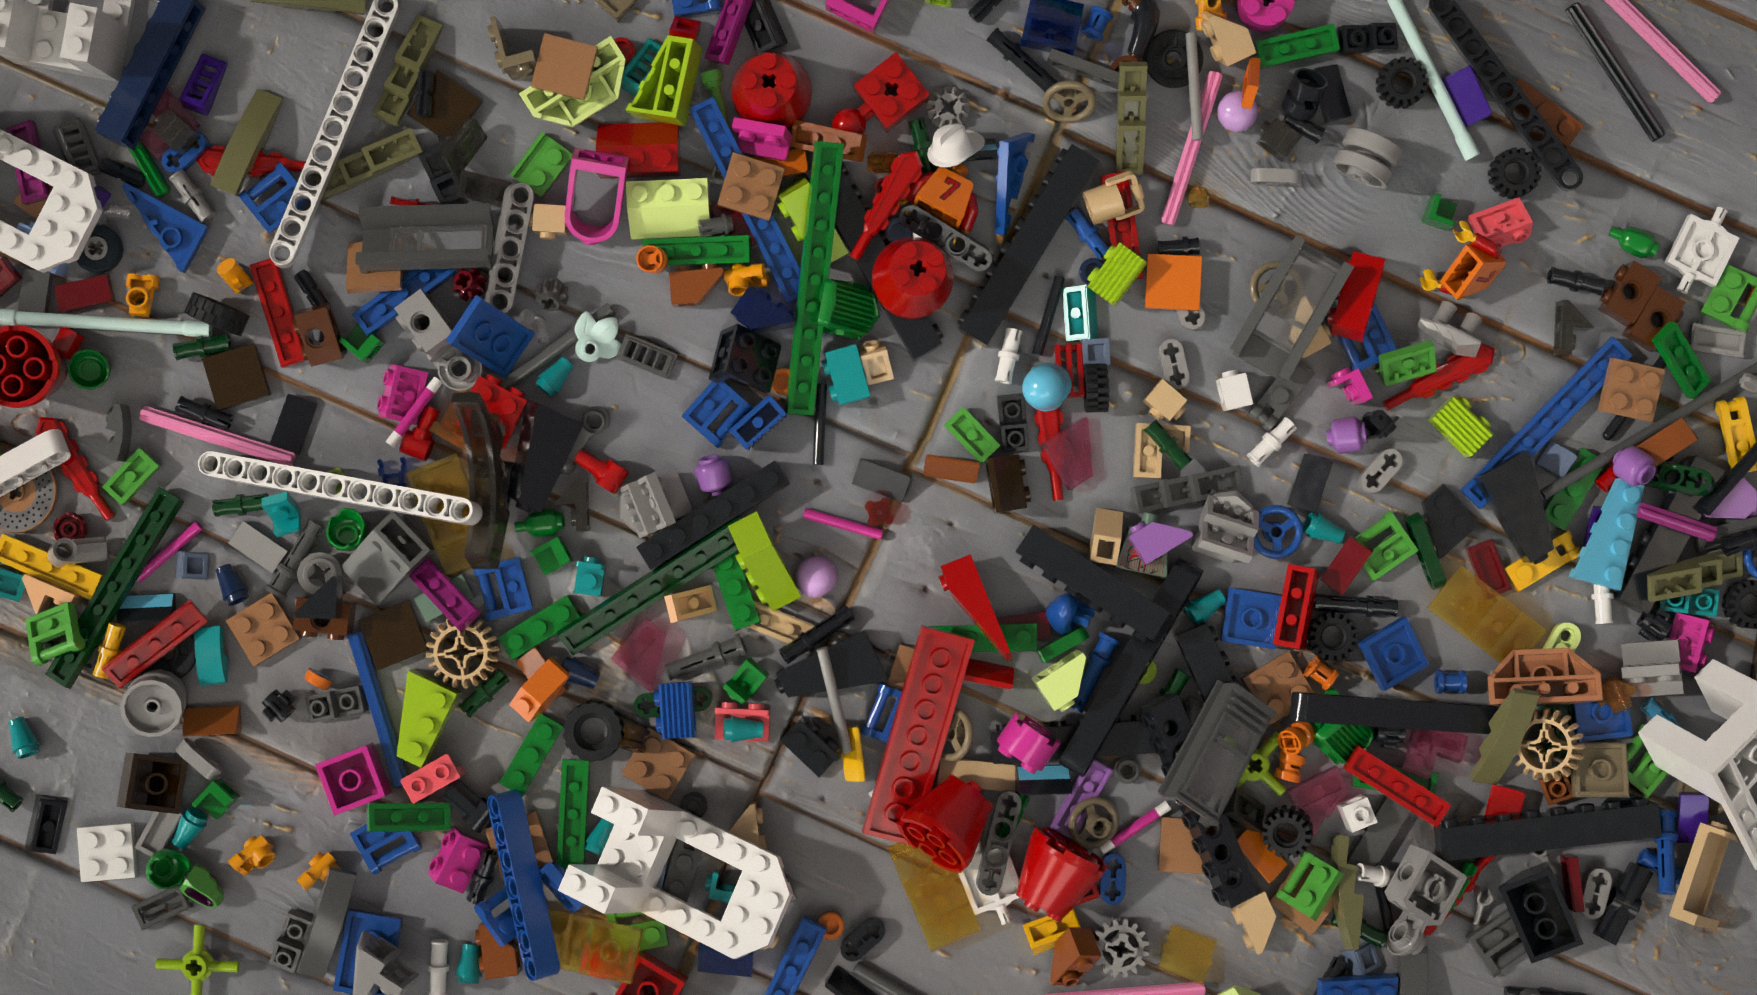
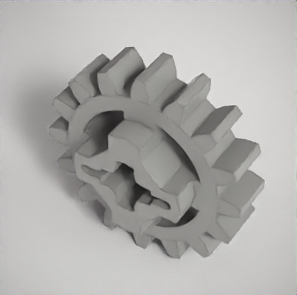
[1094,917,1149,978]

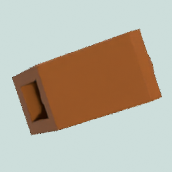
[669,264,725,307]
[475,922,522,980]
[1050,927,1101,987]

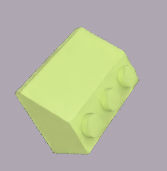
[626,178,712,240]
[1031,649,1086,712]

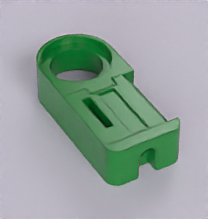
[1036,626,1090,663]

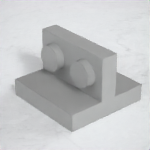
[1621,639,1684,698]

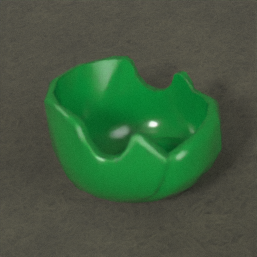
[67,348,111,390]
[326,508,368,551]
[145,848,192,889]

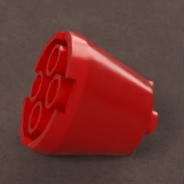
[731,52,812,130]
[871,237,954,319]
[0,325,67,408]
[897,774,993,873]
[1016,825,1108,922]

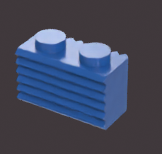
[729,394,787,450]
[654,681,697,739]

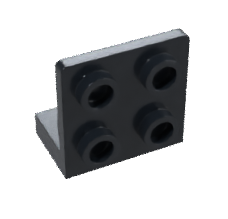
[709,324,781,394]
[780,716,841,777]

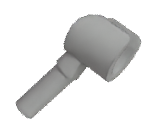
[1529,850,1559,875]
[1473,885,1493,925]

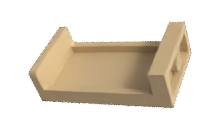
[1669,821,1741,931]

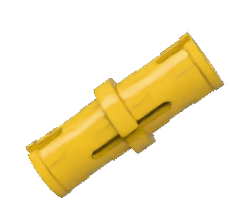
[92,622,126,679]

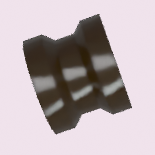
[619,724,650,753]

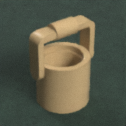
[1083,171,1145,225]

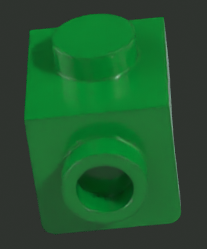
[723,657,770,704]

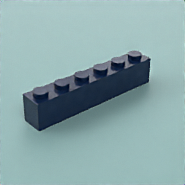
[94,0,206,151]

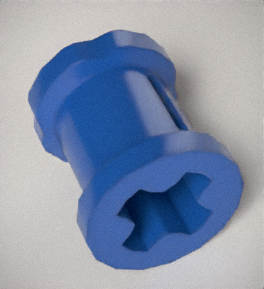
[1081,6,1114,41]
[1434,670,1467,694]

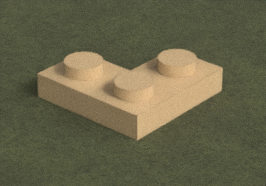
[1133,423,1191,479]

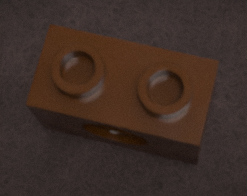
[1598,261,1662,326]
[1622,286,1686,352]
[292,302,346,367]
[292,597,356,640]

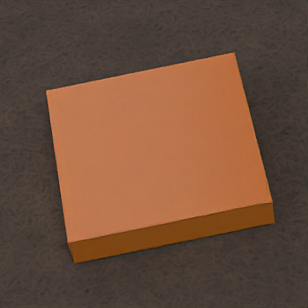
[1144,254,1202,311]

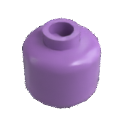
[1326,417,1368,454]
[1613,446,1656,486]
[694,454,733,496]

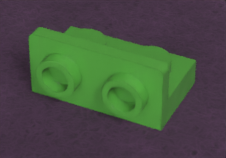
[1376,340,1437,387]

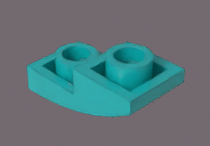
[1660,588,1720,617]
[194,625,229,687]

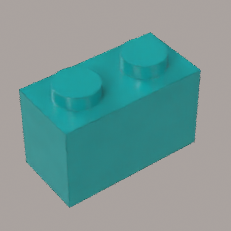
[821,344,871,407]

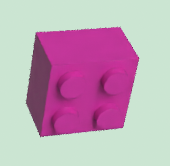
[315,742,392,816]

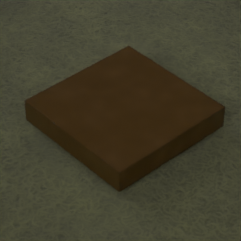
[407,70,483,146]
[202,343,271,411]
[358,600,429,670]

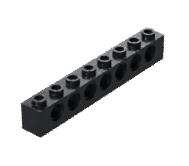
[1140,694,1259,908]

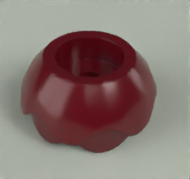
[53,512,88,540]

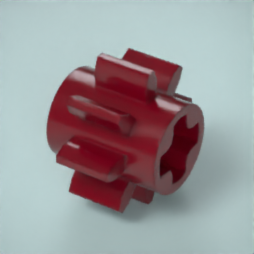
[452,268,487,302]

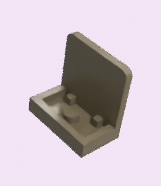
[487,16,538,81]

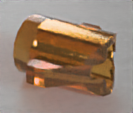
[867,151,899,174]
[1597,676,1636,713]

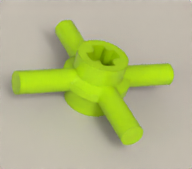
[1222,731,1287,796]
[155,924,240,995]

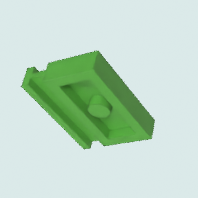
[510,132,573,199]

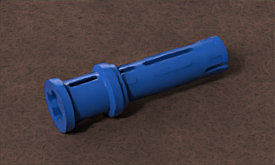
[1070,631,1122,713]
[1653,810,1678,895]

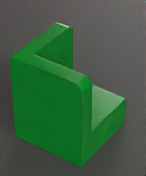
[1421,193,1457,231]
[338,324,385,363]
[529,537,574,575]
[191,778,240,820]

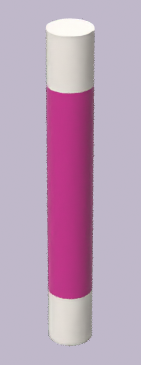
[385,377,443,448]
[1099,801,1171,855]

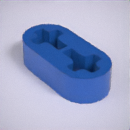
[161,130,209,174]
[1099,852,1126,905]

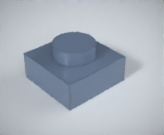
[1081,338,1111,366]

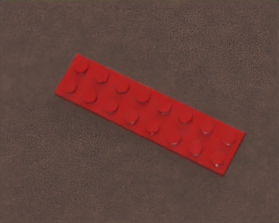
[862,625,975,845]

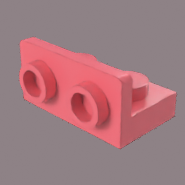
[1468,197,1533,249]
[714,702,770,742]
[401,754,466,804]

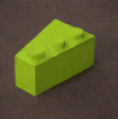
[625,35,703,126]
[777,176,848,263]
[728,511,801,612]
[397,669,462,768]

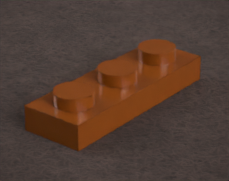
[1503,77,1584,149]
[790,120,867,162]

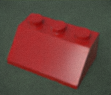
[596,122,681,179]

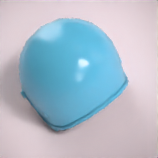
[1022,363,1072,412]

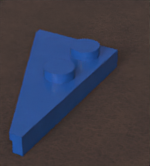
[995,132,1035,235]
[122,182,210,273]

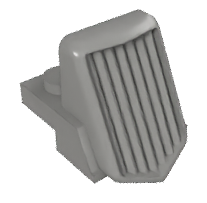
[619,471,692,538]
[1192,491,1259,564]
[353,931,420,995]

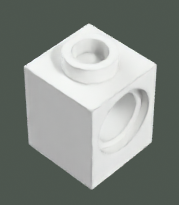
[1216,369,1253,412]
[1336,794,1378,833]

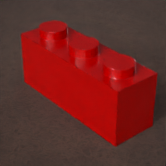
[1327,251,1386,342]
[1273,564,1320,651]

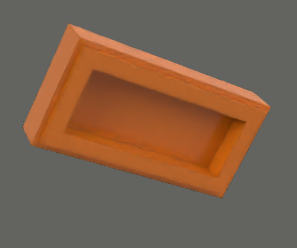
[1241,57,1261,110]

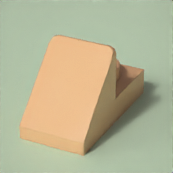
[22,574,82,614]
[664,585,718,623]

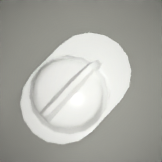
[927,123,985,167]

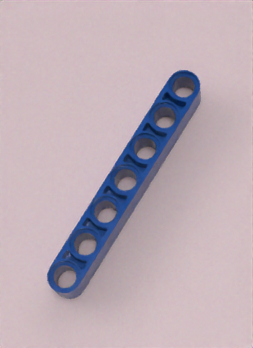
[487,789,560,981]

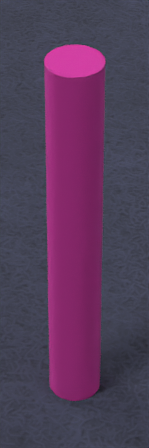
[803,508,883,540]
[137,521,203,582]

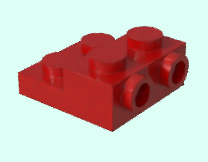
[456,374,527,449]

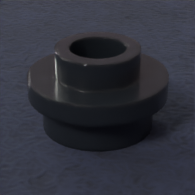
[680,792,708,817]

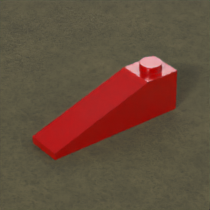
[938,554,1012,661]

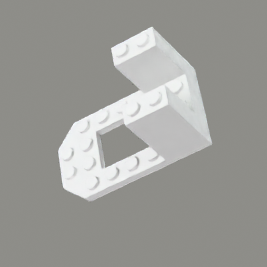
[0,0,135,82]
[0,129,103,273]
[1638,659,1757,870]
[558,787,793,959]

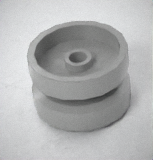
[1332,128,1403,189]
[120,669,188,737]

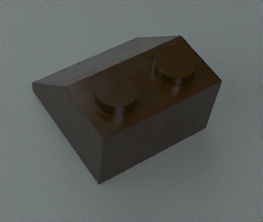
[985,454,1031,513]
[116,752,188,814]

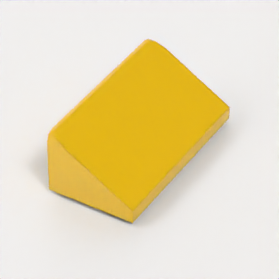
[841,725,866,782]
[1023,908,1081,955]

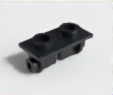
[1362,410,1400,439]

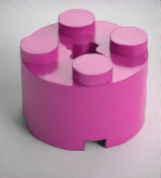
[1236,0,1295,33]
[997,711,1061,774]

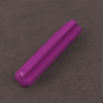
[1636,502,1717,541]

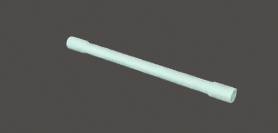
[1387,0,1480,161]
[0,309,213,338]

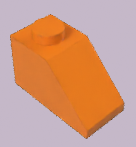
[509,657,571,722]

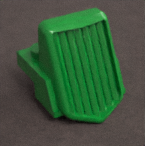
[818,279,880,340]
[1308,687,1374,765]

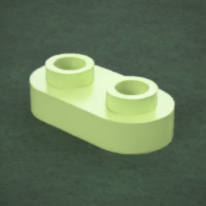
[1543,622,1581,652]

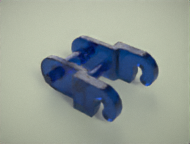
[377,457,408,487]

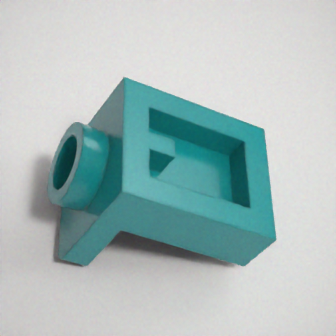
[262,491,301,537]
[574,556,606,597]
[0,567,25,602]
[705,869,736,903]

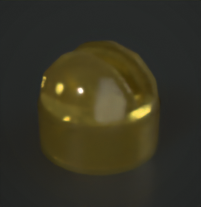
[1188,186,1210,208]

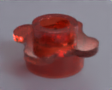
[865,498,894,527]

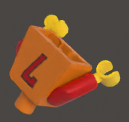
[898,163,978,246]
[1420,221,1506,300]

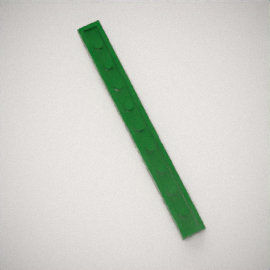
[785,140,844,416]

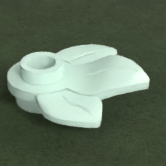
[574,311,621,362]

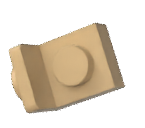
[858,340,894,386]

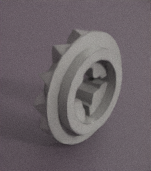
[927,86,970,128]
[297,552,342,594]

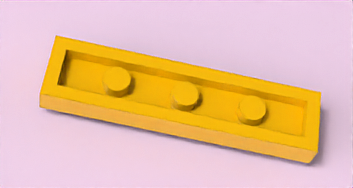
[0,534,105,600]

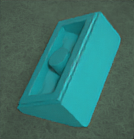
[1062,285,1099,341]

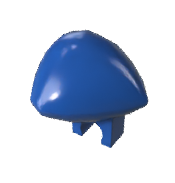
[1046,593,1095,635]

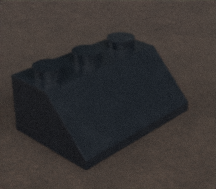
[1498,862,1584,964]

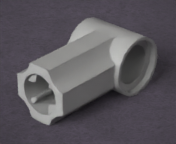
[47,537,107,567]

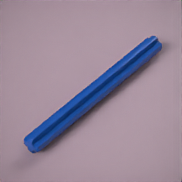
[348,631,408,788]

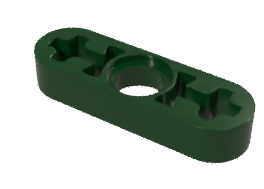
[1645,462,1715,496]
[1404,512,1447,590]
[634,686,713,718]

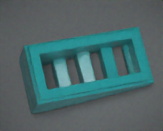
[621,38,661,97]

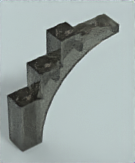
[451,391,510,569]

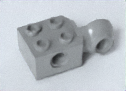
[394,289,482,391]
[1384,844,1468,956]

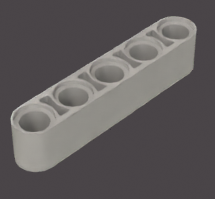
[483,183,534,313]

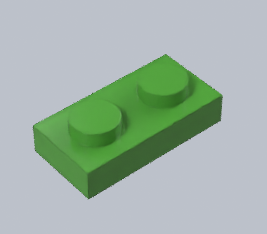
[943,407,1001,464]
[102,447,162,506]

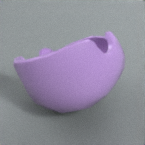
[1217,90,1259,132]
[794,556,838,598]

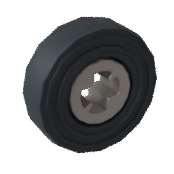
[76,225,124,274]

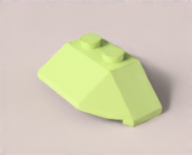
[519,36,626,128]

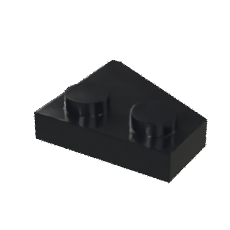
[1421,484,1480,559]

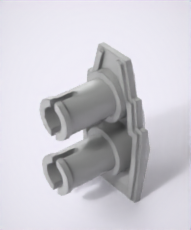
[1417,301,1482,357]

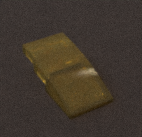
[406,453,498,577]
[1427,565,1547,663]
[888,842,982,952]
[548,909,643,984]

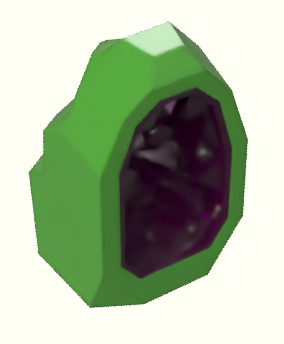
[179,863,224,909]

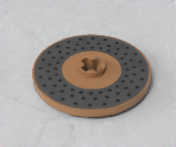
[0,469,58,533]

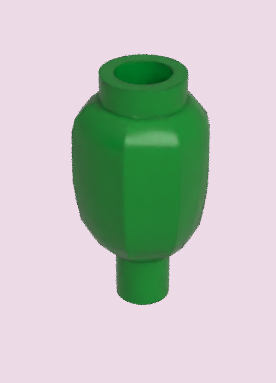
[1608,226,1660,258]
[514,509,565,537]

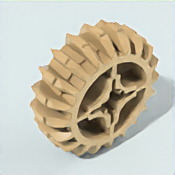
[426,619,500,689]
[1514,708,1586,782]

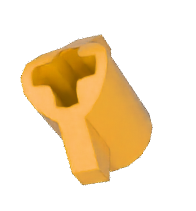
[217,258,254,294]

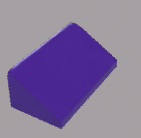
[1442,65,1492,127]

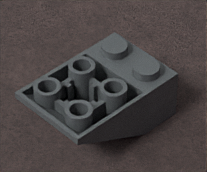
[340,511,436,606]

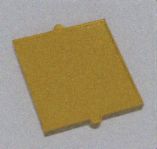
[1158,925,1216,985]

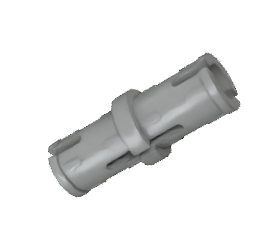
[169,169,216,223]

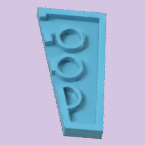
[1568,478,1645,591]

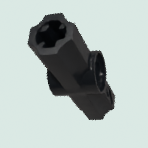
[1593,862,1653,946]

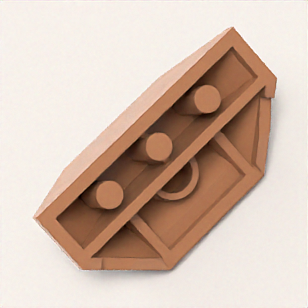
[1487,648,1603,706]

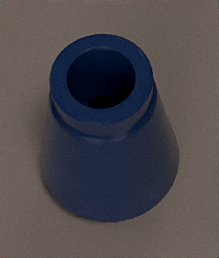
[215,564,249,606]
[562,656,600,688]

